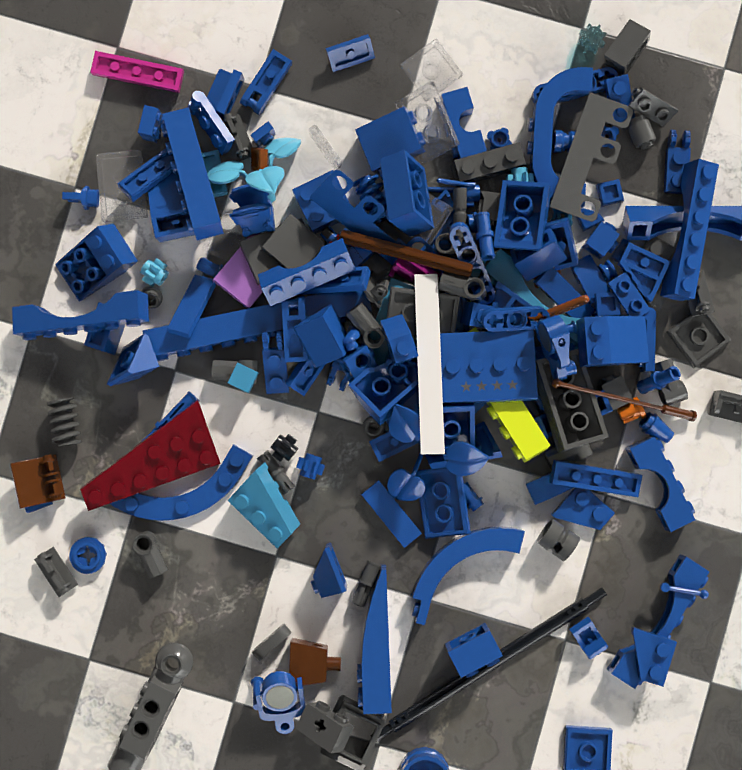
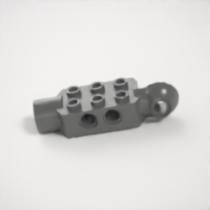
[107,642,194,770]

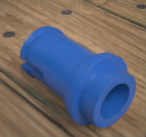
[464,482,484,512]

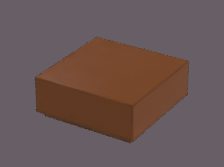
[251,147,268,171]

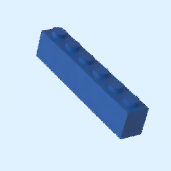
[160,107,224,240]

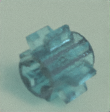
[577,23,607,54]

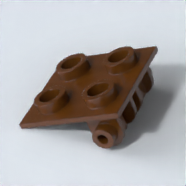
[10,454,66,509]

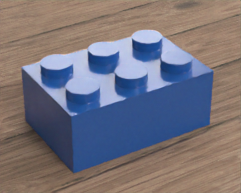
[379,150,434,237]

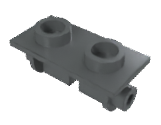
[628,88,679,127]
[222,113,252,162]
[364,269,391,308]
[687,270,715,317]
[34,546,78,597]

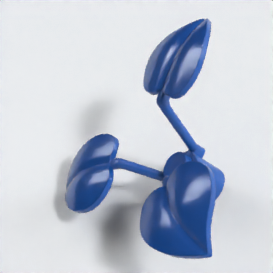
[387,404,489,501]

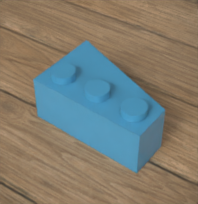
[227,462,300,549]

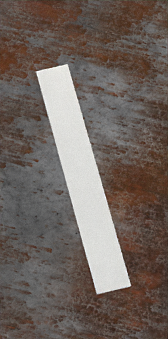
[414,274,445,454]

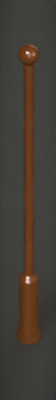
[551,378,697,422]

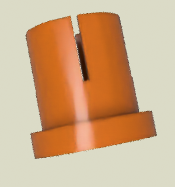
[617,396,646,424]

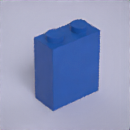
[355,106,426,174]

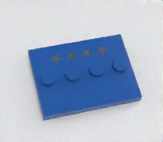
[440,330,538,404]

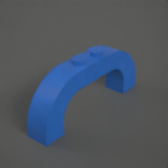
[526,67,593,208]

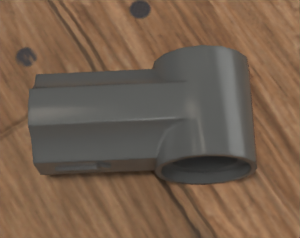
[438,271,486,303]
[346,302,385,348]
[655,358,688,406]
[212,360,258,384]
[543,444,593,470]
[132,531,168,579]

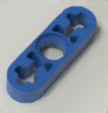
[481,306,550,332]

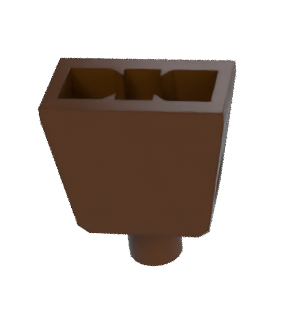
[289,638,341,686]

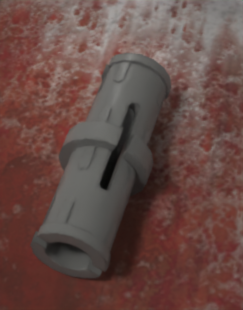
[257,450,295,495]

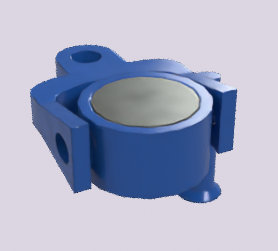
[533,315,577,381]
[251,671,306,734]

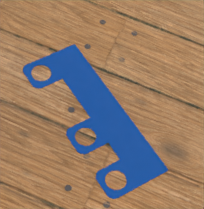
[309,170,433,265]

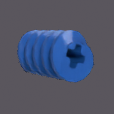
[353,174,387,225]

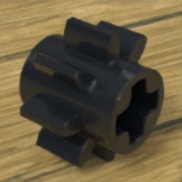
[270,434,299,462]

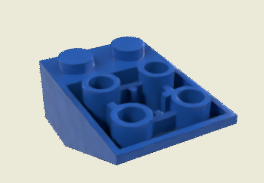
[148,173,195,243]
[55,224,138,302]

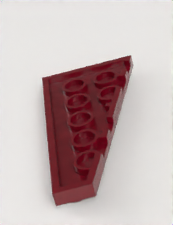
[80,399,221,511]

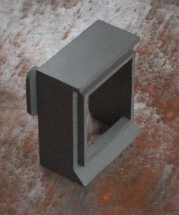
[320,695,386,770]

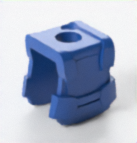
[229,184,275,237]

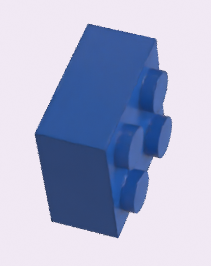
[138,105,164,143]

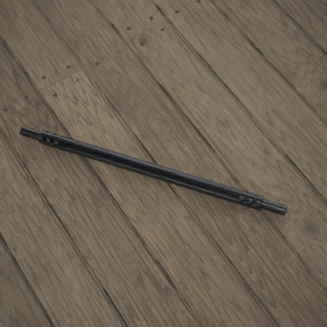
[370,588,607,742]

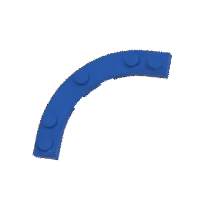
[110,444,254,521]

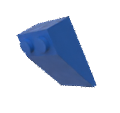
[493,180,551,251]
[576,316,649,367]

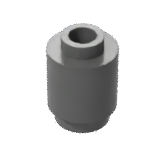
[627,115,656,151]

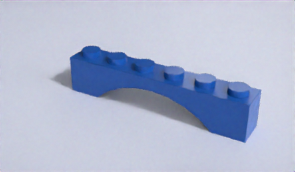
[660,159,719,301]
[622,206,742,240]
[12,290,149,340]
[607,554,709,689]

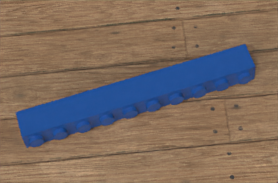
[143,291,372,362]

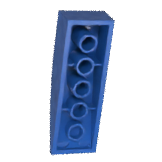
[357,565,392,714]

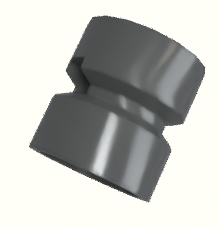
[536,519,580,562]

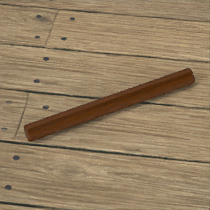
[339,230,473,277]

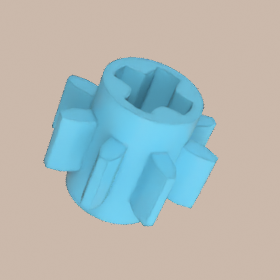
[506,167,534,182]
[140,258,169,287]

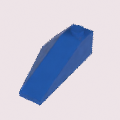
[348,348,419,426]

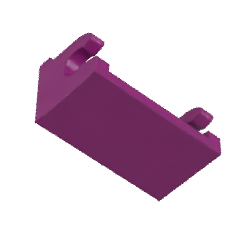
[388,258,440,284]

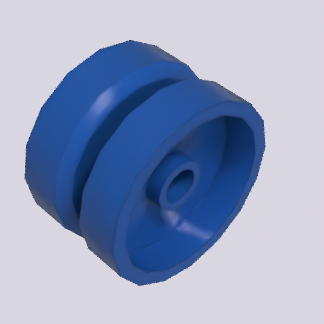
[400,747,449,770]

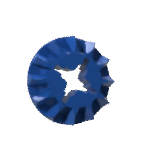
[69,537,107,574]

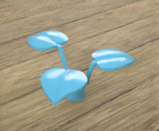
[207,137,301,203]

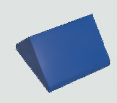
[293,304,347,368]
[107,334,160,386]

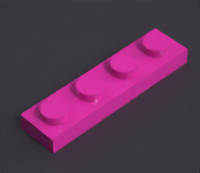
[90,51,184,93]

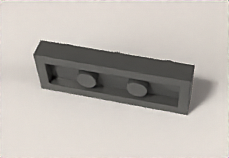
[453,142,526,182]

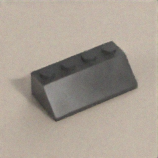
[536,349,609,453]

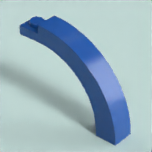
[412,526,525,625]

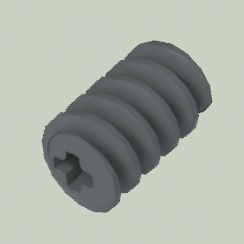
[47,398,82,446]

